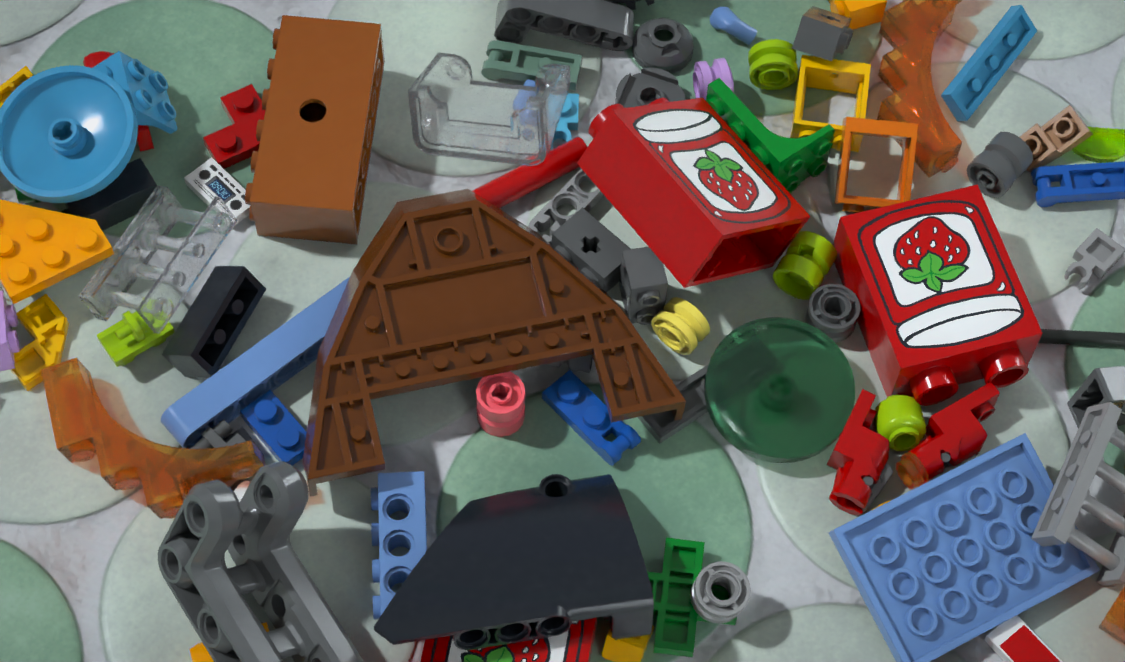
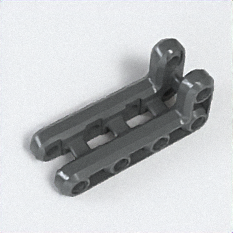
[158,461,364,662]

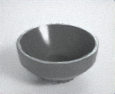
[632,18,694,74]

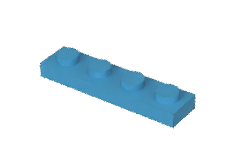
[941,5,1037,121]

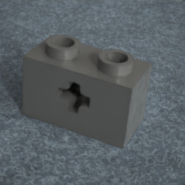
[792,6,854,61]
[552,207,631,293]

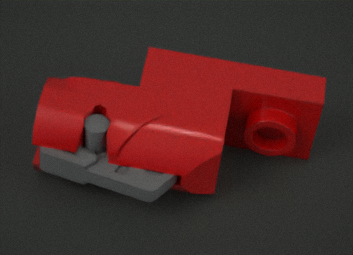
[826,389,893,516]

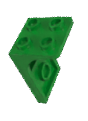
[706,78,835,193]

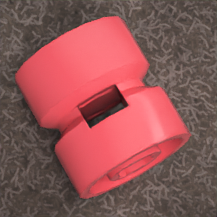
[476,371,525,437]

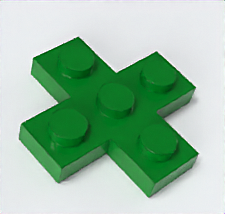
[647,538,737,657]

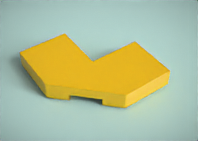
[10,294,69,391]

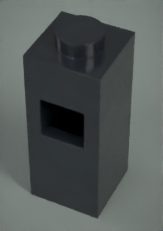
[61,158,161,231]

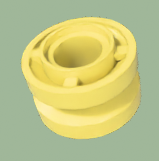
[651,297,710,355]

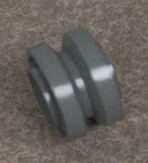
[805,284,860,343]

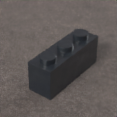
[161,266,266,378]

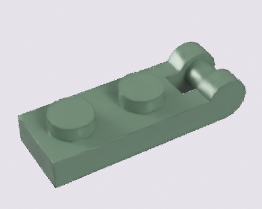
[481,40,582,91]

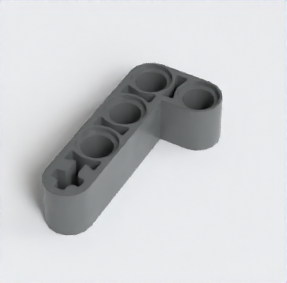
[494,0,634,51]

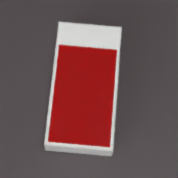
[984,615,1063,662]

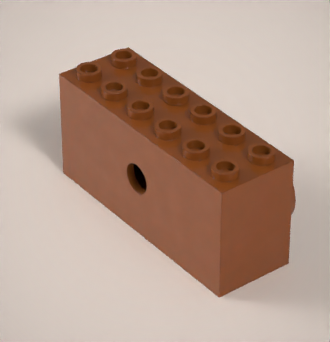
[245,15,385,245]

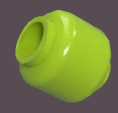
[874,395,926,451]

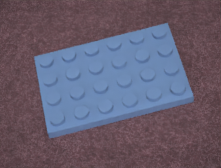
[828,433,1100,662]

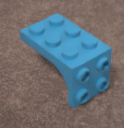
[93,51,177,134]

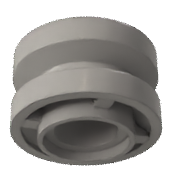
[690,561,751,624]

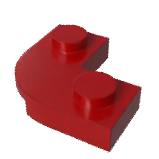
[203,84,266,169]

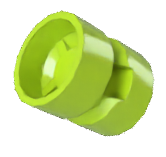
[772,231,837,300]

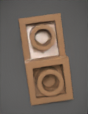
[1020,105,1093,172]

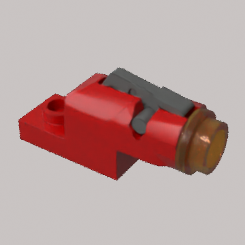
[896,382,1000,489]

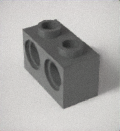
[619,247,668,325]

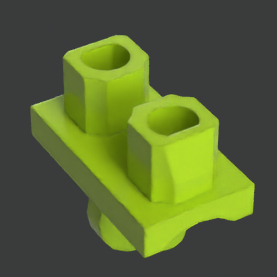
[96,301,175,367]

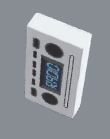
[184,157,250,228]

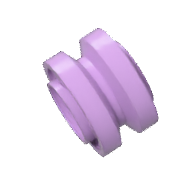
[693,58,734,100]

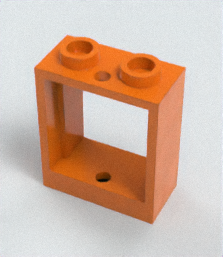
[834,117,918,213]

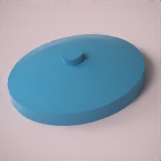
[0,65,138,203]

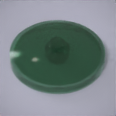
[704,317,855,463]

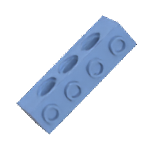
[371,471,427,620]

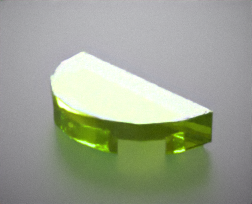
[1072,127,1125,163]

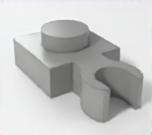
[1064,228,1125,290]

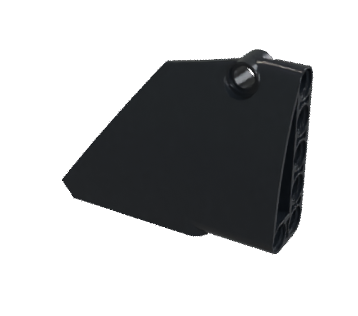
[374,474,654,650]

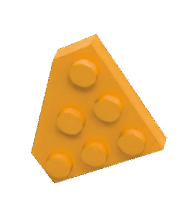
[0,200,114,304]

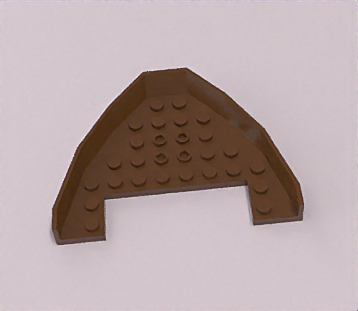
[303,189,686,497]

